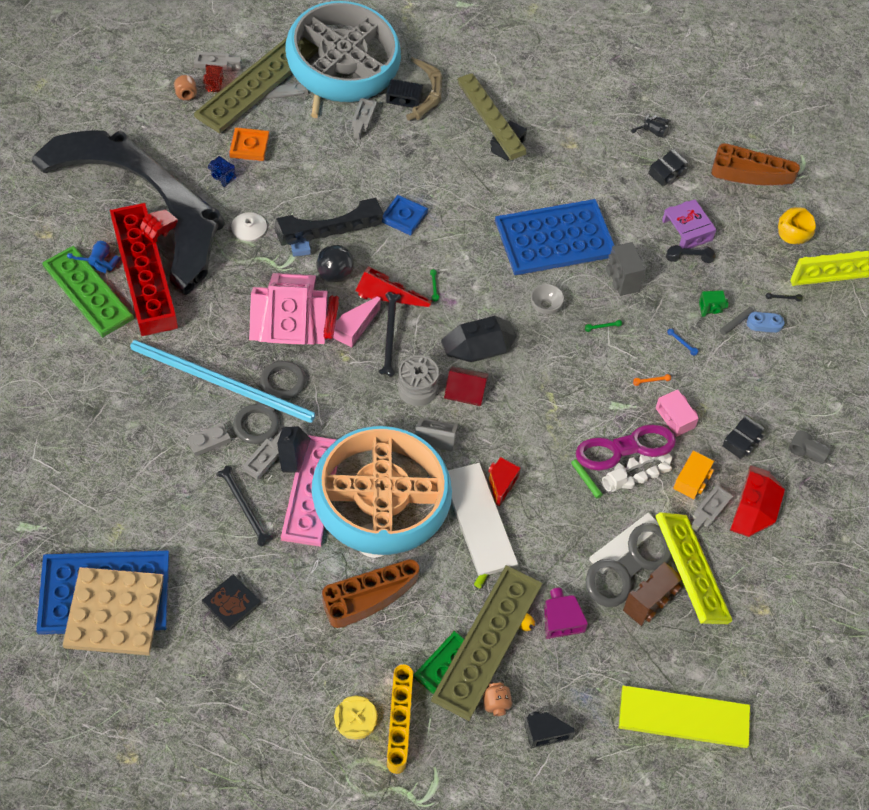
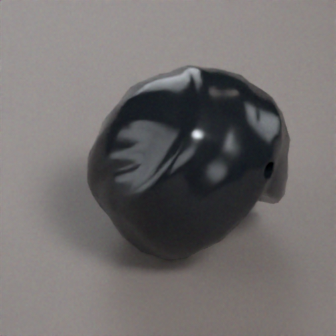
[316,245,354,282]

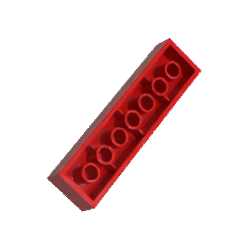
[109,203,178,337]

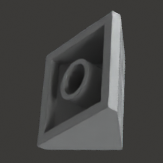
[415,418,458,451]

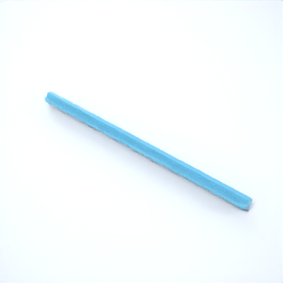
[130,340,315,423]

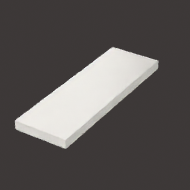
[448,463,518,576]

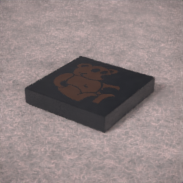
[202,574,261,631]

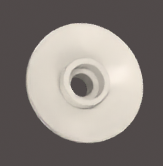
[231,212,267,241]

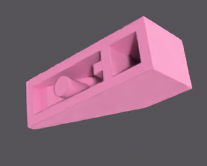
[333,297,381,347]

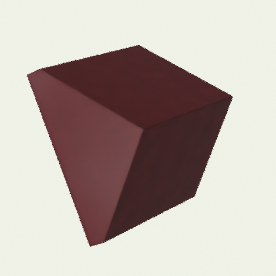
[444,366,489,406]

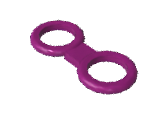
[575,424,676,471]

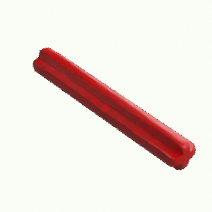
[323,295,339,339]

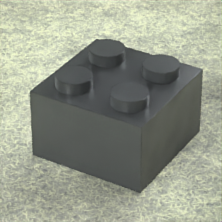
[606,242,646,296]

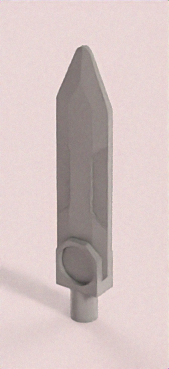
[261,82,309,100]

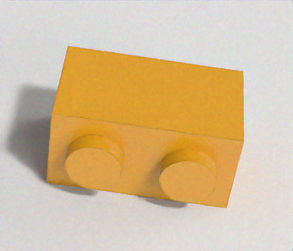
[673,450,714,499]

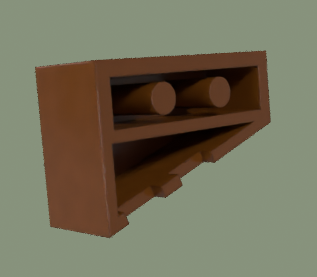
[623,562,683,626]

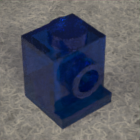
[208,156,236,187]

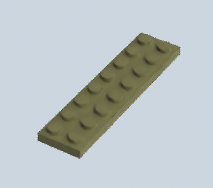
[431,565,543,721]

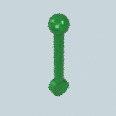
[430,269,439,302]
[585,320,622,332]

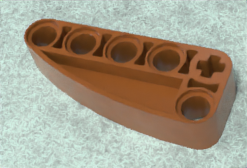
[711,143,800,185]
[322,559,419,628]

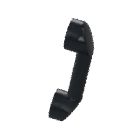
[666,245,716,264]

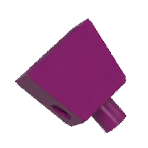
[544,588,588,639]

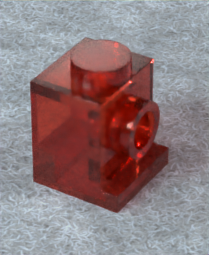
[203,65,224,93]

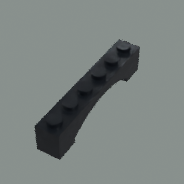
[274,198,384,246]

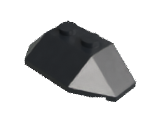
[441,316,517,362]

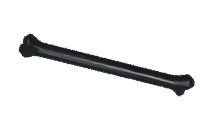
[379,291,401,377]
[216,465,273,547]

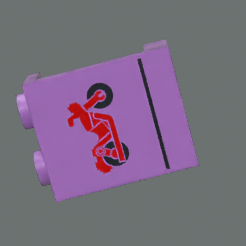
[662,199,716,248]

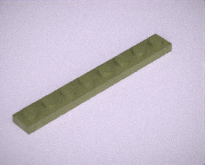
[457,73,526,160]

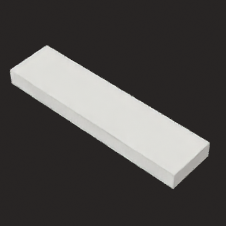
[589,513,659,574]

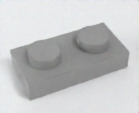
[187,423,231,457]

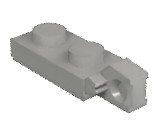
[194,51,242,70]
[351,98,377,139]
[242,431,281,480]
[692,485,733,533]

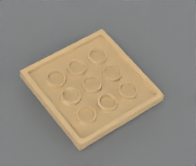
[63,567,164,656]

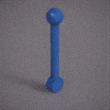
[667,328,698,356]

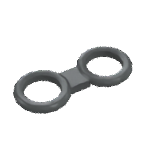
[233,361,306,445]
[585,523,672,607]

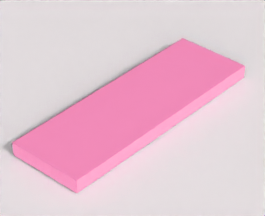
[281,435,338,547]

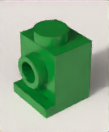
[698,290,728,317]

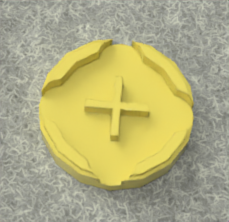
[334,696,378,740]

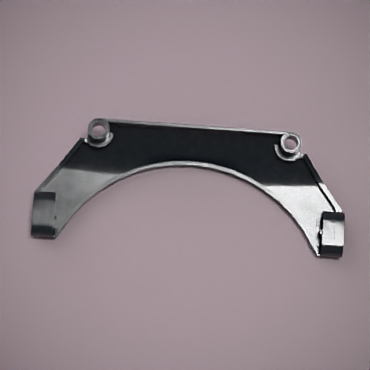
[32,130,225,295]

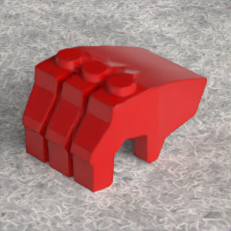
[140,210,178,244]

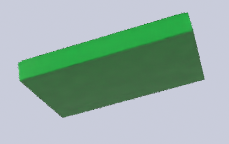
[413,630,464,694]

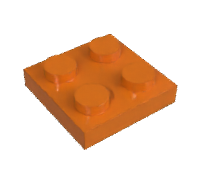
[229,127,269,161]

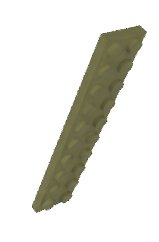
[194,37,319,134]

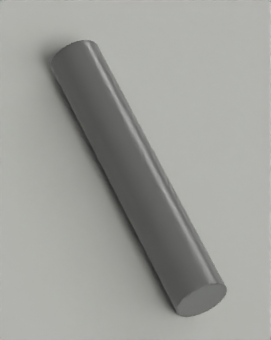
[720,307,754,335]

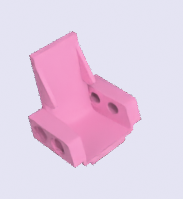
[249,273,328,345]

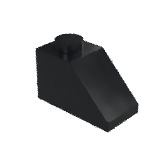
[277,426,311,473]
[524,711,575,749]

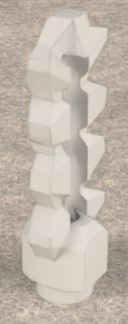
[602,447,672,492]

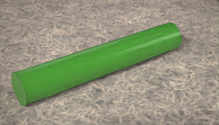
[571,459,603,499]

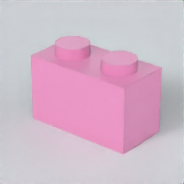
[656,389,699,437]

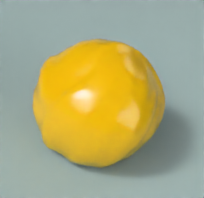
[778,207,816,244]

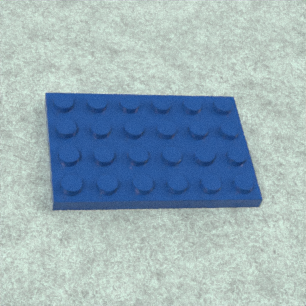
[495,199,614,276]
[36,550,169,635]

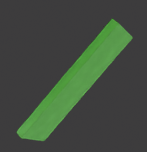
[42,245,134,338]

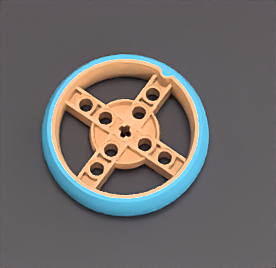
[312,426,452,555]

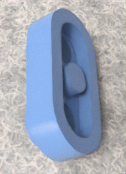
[747,312,784,333]

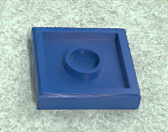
[382,195,428,236]

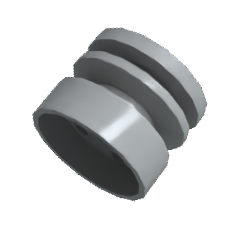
[398,355,439,406]

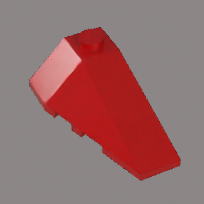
[355,266,432,307]

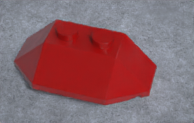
[730,465,785,537]

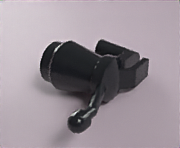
[631,114,669,138]

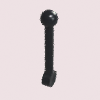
[765,292,803,302]

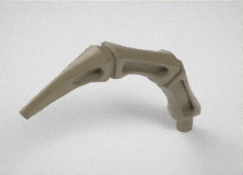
[406,57,442,121]

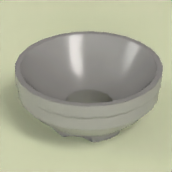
[531,284,564,314]

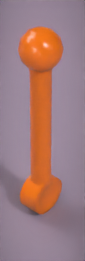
[633,374,671,386]

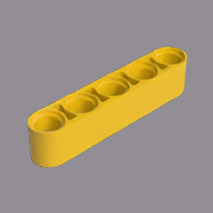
[387,664,413,774]

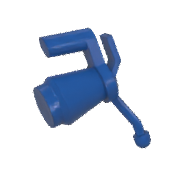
[67,241,121,273]

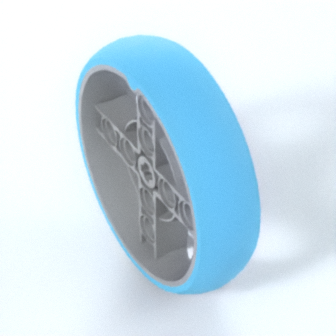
[285,1,401,102]

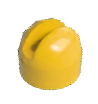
[520,613,535,631]

